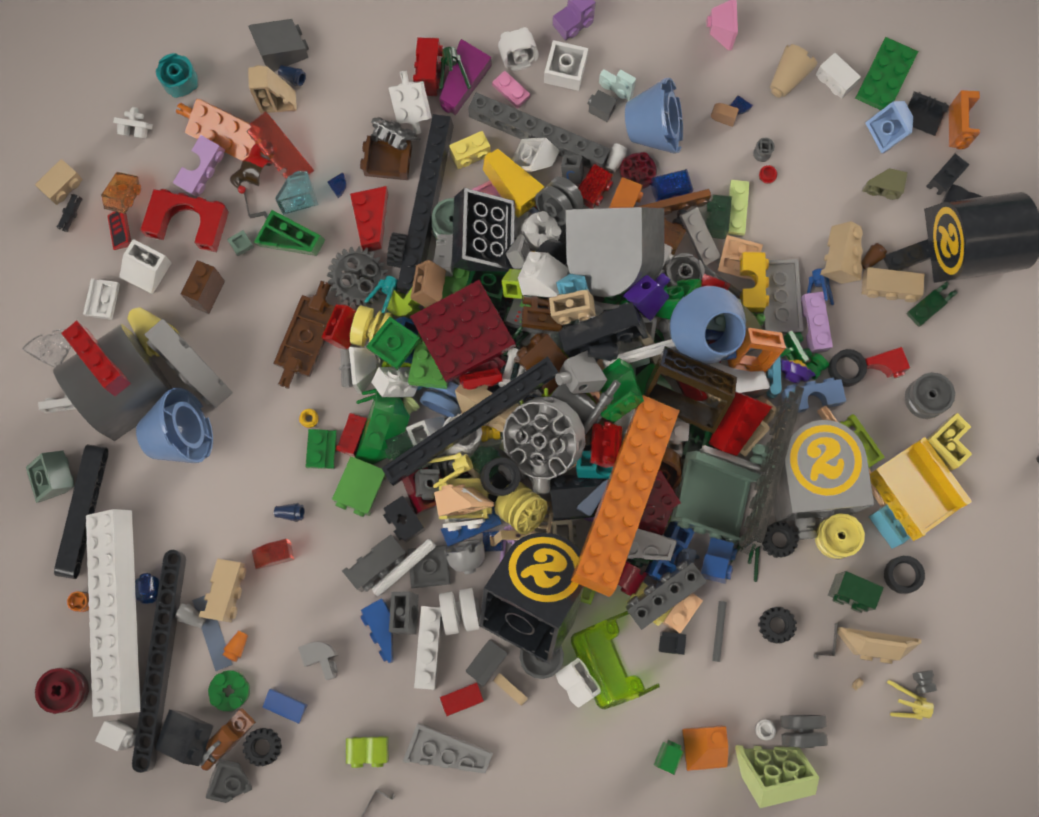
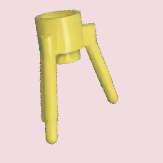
[428,452,473,488]
[887,680,934,720]

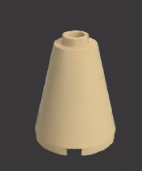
[770,44,817,98]

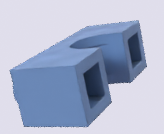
[781,378,846,415]

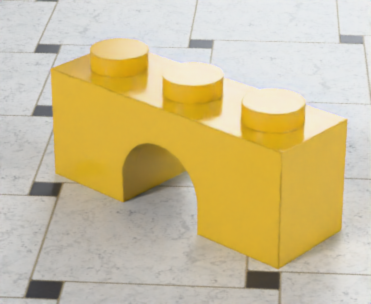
[740,252,769,312]

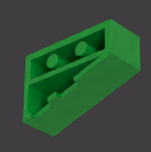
[254,210,325,256]

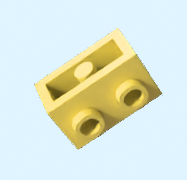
[449,131,491,170]

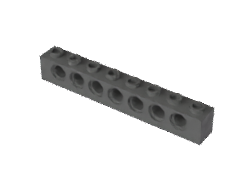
[468,92,610,169]

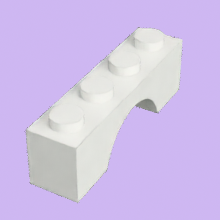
[414,606,442,690]

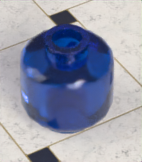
[135,573,160,604]

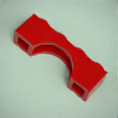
[61,320,131,396]

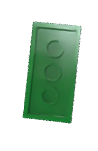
[855,37,919,110]

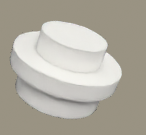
[755,720,776,740]

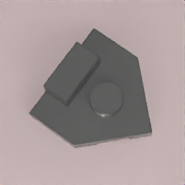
[206,758,252,803]

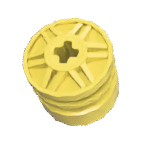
[350,305,393,347]
[494,482,548,534]

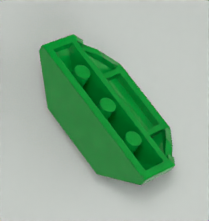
[355,390,410,464]

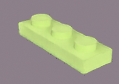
[726,180,749,236]

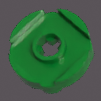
[208,670,250,712]

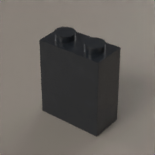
[155,709,214,766]

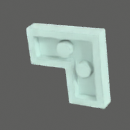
[599,69,636,101]

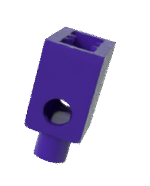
[623,273,671,321]

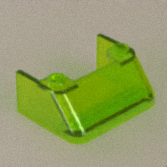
[571,611,660,709]

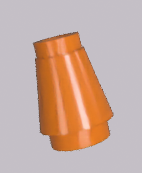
[222,631,248,662]

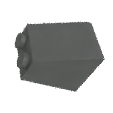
[248,19,309,72]

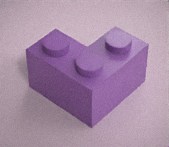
[553,0,596,41]

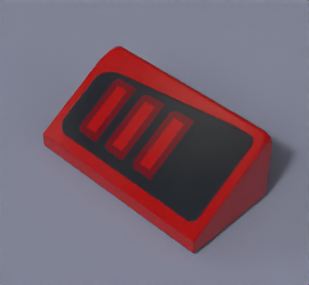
[107,208,132,250]

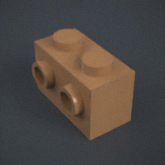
[410,260,446,307]

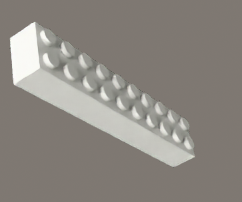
[86,509,140,717]

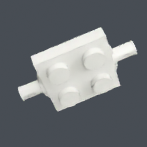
[389,70,432,134]

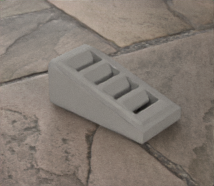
[506,234,531,269]

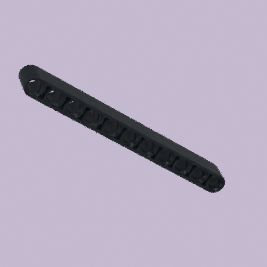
[132,549,186,773]

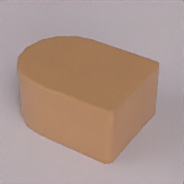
[711,103,739,127]

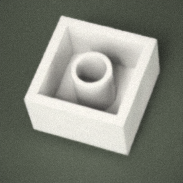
[544,40,588,91]

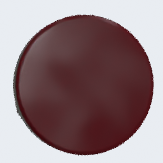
[620,152,657,189]

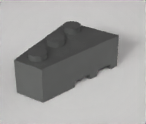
[342,535,407,592]

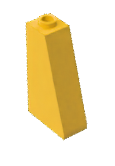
[482,149,544,218]

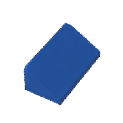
[263,689,308,724]

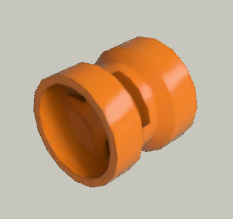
[67,591,89,612]

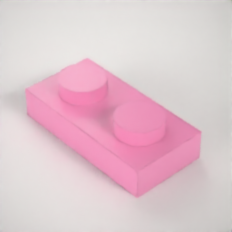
[492,71,530,109]

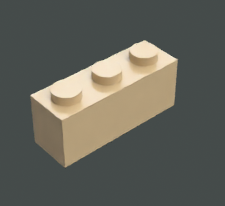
[861,267,924,302]

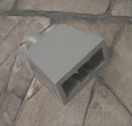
[555,351,607,394]

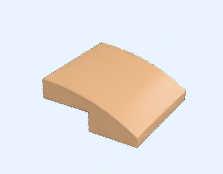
[717,235,763,281]

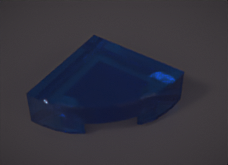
[730,95,753,115]
[327,172,346,198]

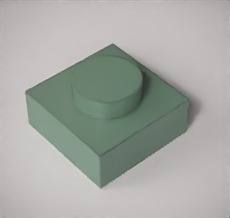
[227,230,254,256]

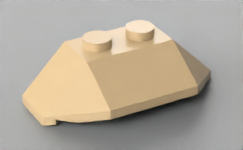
[837,627,921,664]

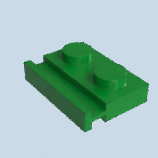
[305,429,337,469]

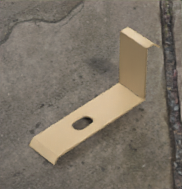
[490,530,532,546]

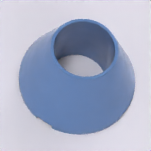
[625,78,683,154]
[670,286,746,364]
[136,388,213,464]

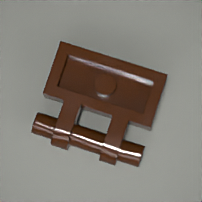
[521,295,562,332]

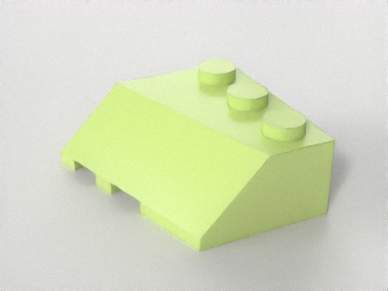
[735,745,819,808]

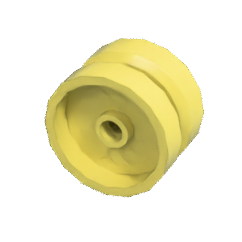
[815,513,865,559]

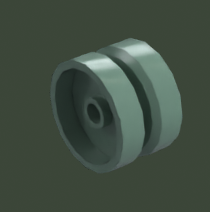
[432,198,454,240]

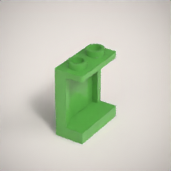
[332,456,387,517]

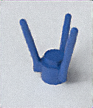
[807,269,834,305]

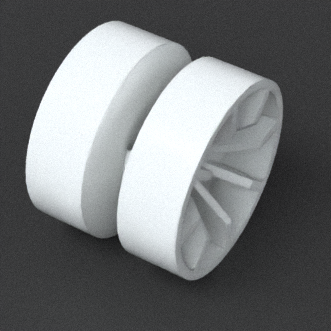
[439,588,480,636]

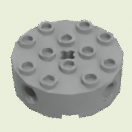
[503,397,585,479]

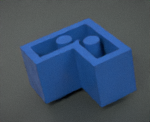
[701,538,737,584]

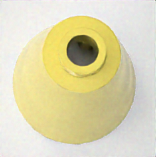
[127,307,178,357]

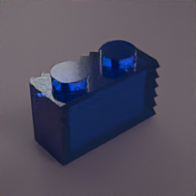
[651,169,694,202]

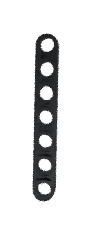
[54,444,109,579]

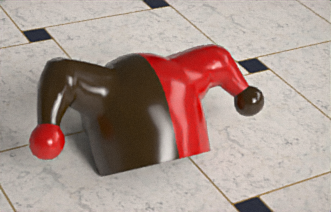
[230,142,273,194]

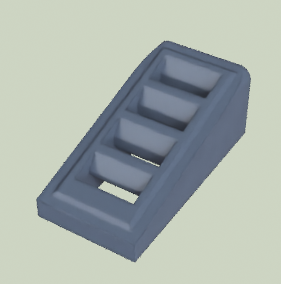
[576,480,608,516]

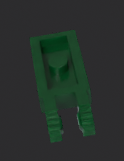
[906,281,958,327]

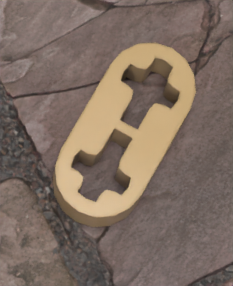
[493,673,528,706]

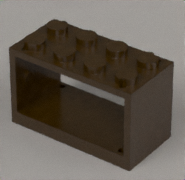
[643,346,737,433]

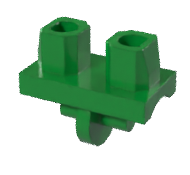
[780,331,813,364]

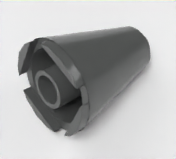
[551,384,602,424]

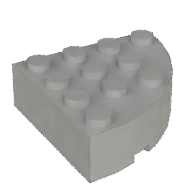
[144,319,233,408]

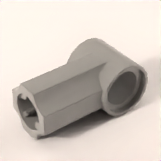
[527,475,551,493]

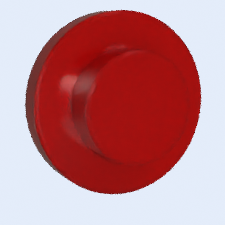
[759,165,777,184]

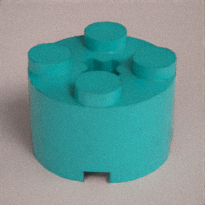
[155,53,198,98]

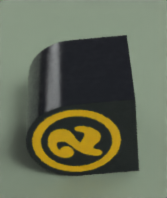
[924,192,1039,283]
[479,533,584,665]

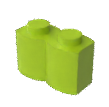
[346,736,389,768]

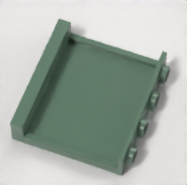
[670,451,760,545]

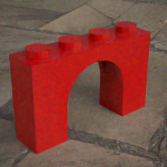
[140,189,229,253]

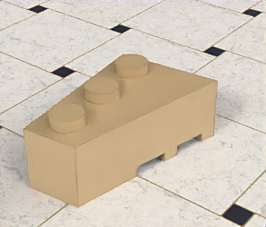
[248,65,297,113]
[820,221,863,284]
[455,384,520,432]
[199,558,246,623]

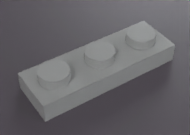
[679,207,721,266]

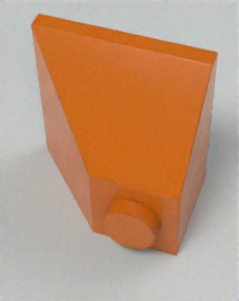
[682,725,728,771]

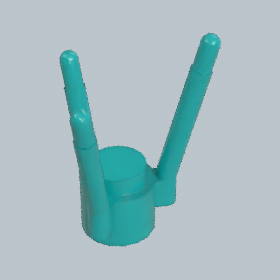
[364,276,398,314]

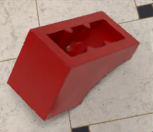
[865,347,910,379]

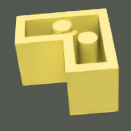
[927,413,972,471]

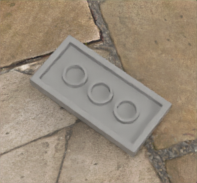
[763,259,803,334]

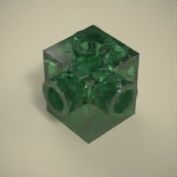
[471,445,501,479]

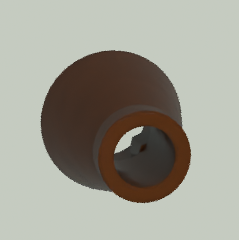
[861,243,887,270]

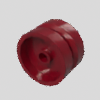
[35,668,89,714]

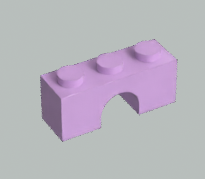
[173,135,225,197]
[801,292,833,353]

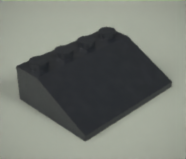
[452,188,515,272]

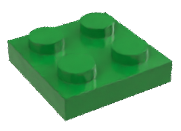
[366,317,421,370]

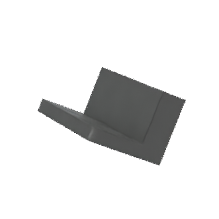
[466,640,508,686]

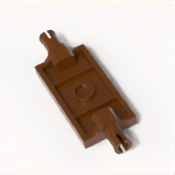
[273,281,335,389]

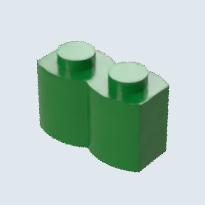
[653,740,684,775]

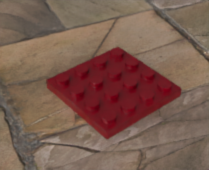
[410,280,516,383]

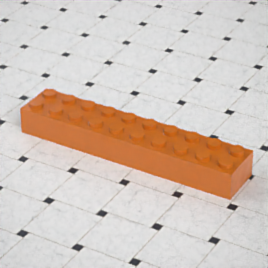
[571,395,680,597]

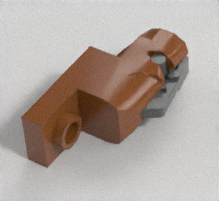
[200,708,256,771]

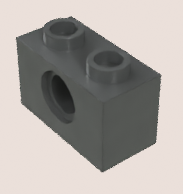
[389,592,419,635]

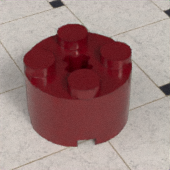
[618,562,647,596]

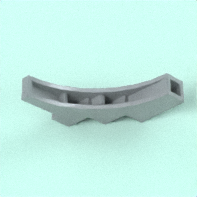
[658,318,770,398]

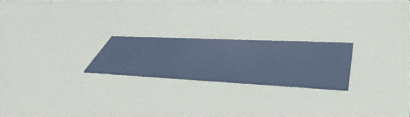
[192,595,233,671]

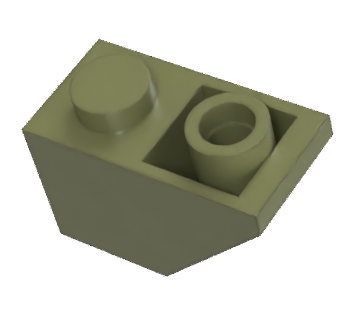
[862,168,908,200]

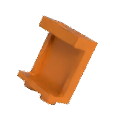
[948,90,980,149]

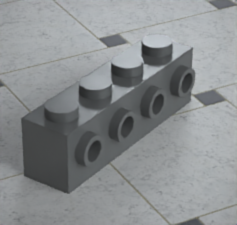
[626,560,707,630]

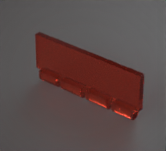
[246,111,314,185]

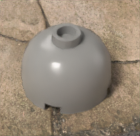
[444,539,485,574]

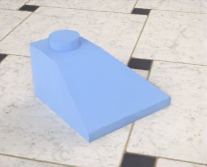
[865,101,913,154]

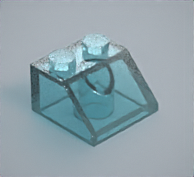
[275,171,319,215]

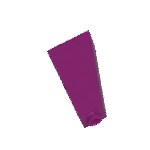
[440,39,492,115]

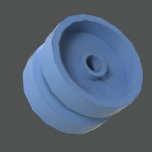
[420,381,461,418]

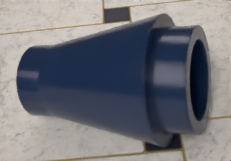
[278,65,306,86]
[274,503,305,522]

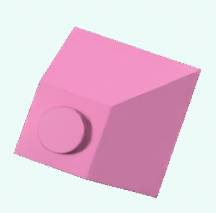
[706,0,738,50]

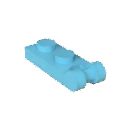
[766,356,781,399]

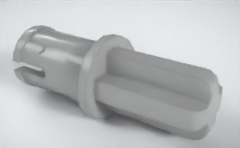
[339,349,353,388]

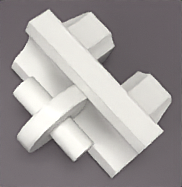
[113,107,153,139]

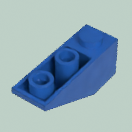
[360,598,393,664]

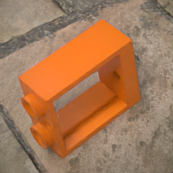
[727,328,786,373]

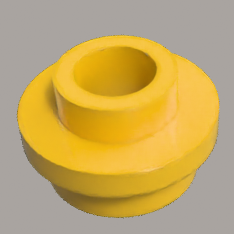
[299,409,319,428]

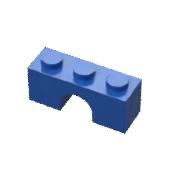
[645,522,695,582]

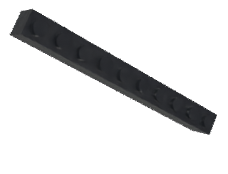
[397,114,454,295]

